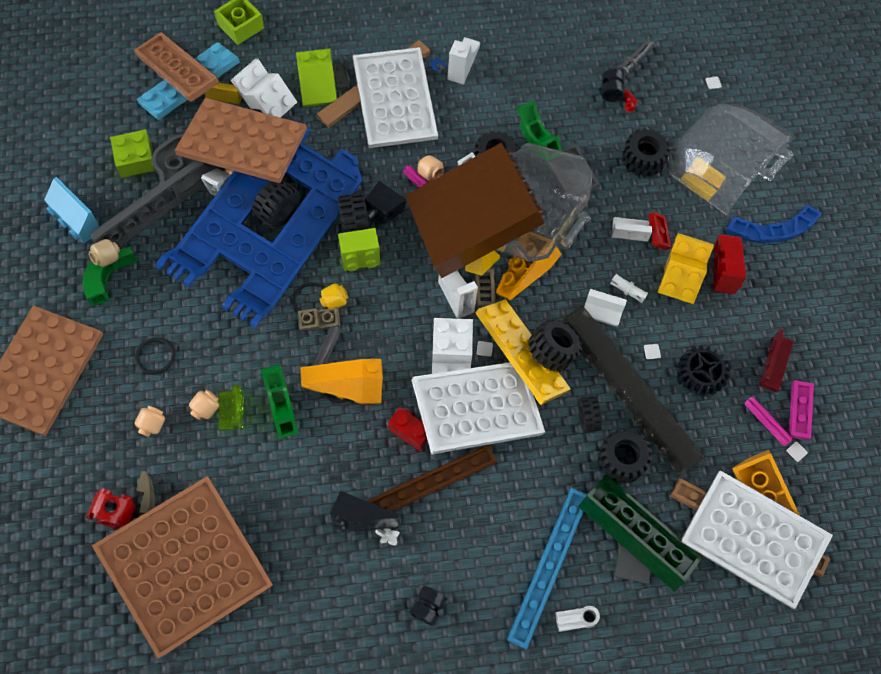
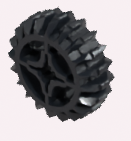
[677,345,730,397]

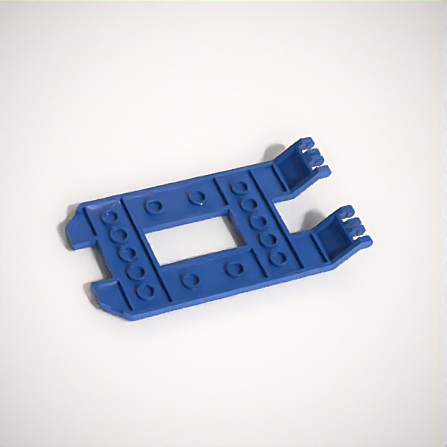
[155,120,362,328]

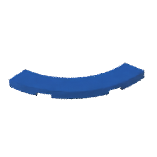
[725,204,822,243]

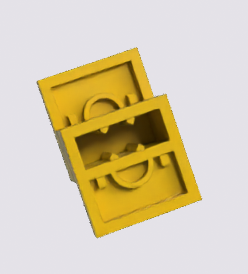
[658,233,714,304]

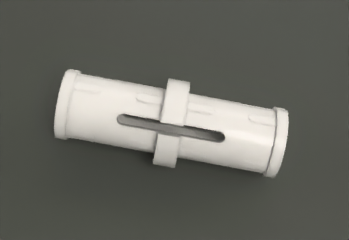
[610,274,648,303]

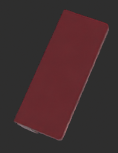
[758,328,794,392]

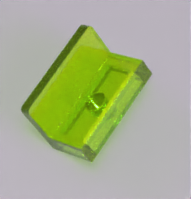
[219,385,243,430]

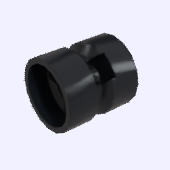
[602,69,624,102]
[409,585,447,626]

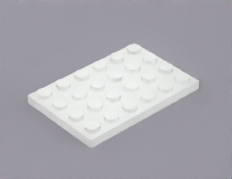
[353,47,438,148]
[412,363,545,454]
[681,471,833,609]

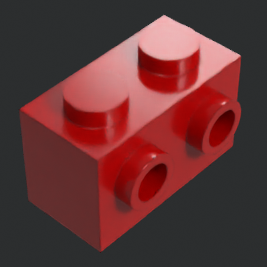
[388,407,428,452]

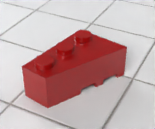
[713,234,746,294]

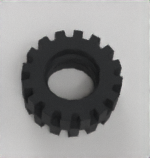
[578,396,602,433]

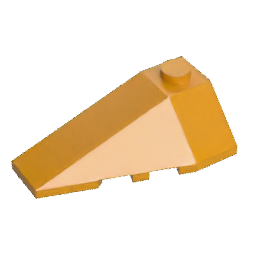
[496,232,561,300]
[300,359,383,404]
[732,450,800,516]

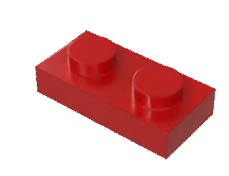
[648,212,672,251]

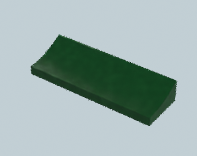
[578,475,702,592]

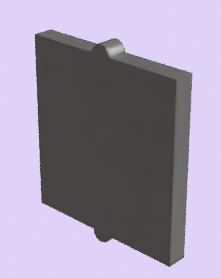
[614,543,651,585]

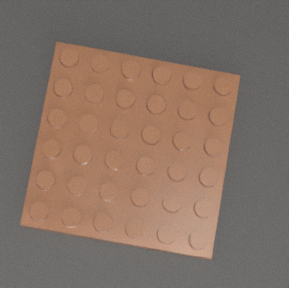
[92,476,273,659]

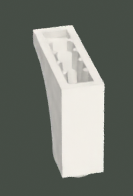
[448,37,480,84]
[438,270,478,319]

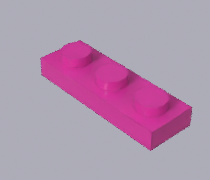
[789,380,814,441]

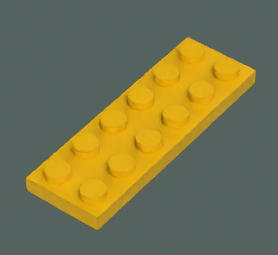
[476,299,571,405]

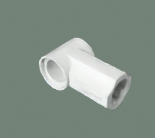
[555,606,600,632]

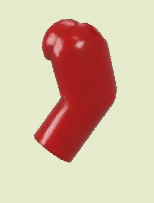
[623,89,637,112]

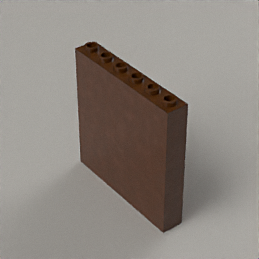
[405,143,545,278]

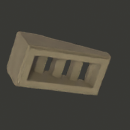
[475,268,495,307]

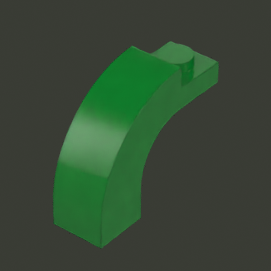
[516,101,563,159]
[83,247,137,307]
[261,364,299,439]

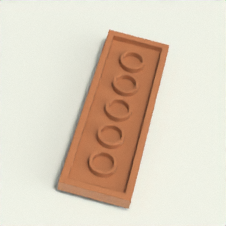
[134,32,219,102]

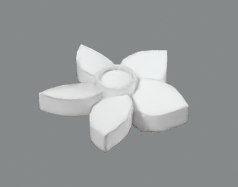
[375,528,400,545]

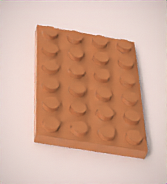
[175,98,307,183]
[0,306,104,437]

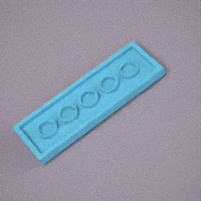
[137,42,240,120]

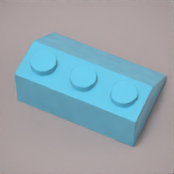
[45,177,100,243]

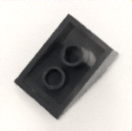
[330,490,400,532]

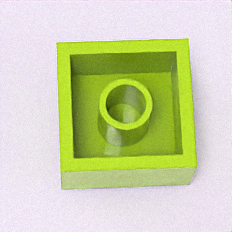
[214,0,264,45]
[110,129,155,178]
[338,228,380,271]

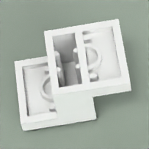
[231,59,297,118]
[432,318,473,374]

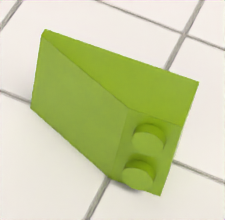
[296,49,337,107]

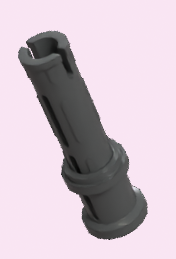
[615,39,655,79]

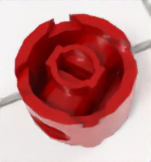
[86,488,136,530]

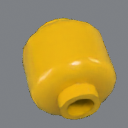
[319,283,349,309]

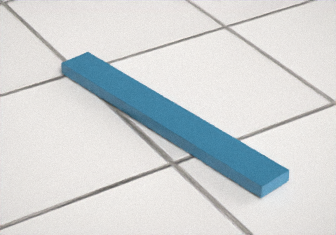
[506,487,587,650]

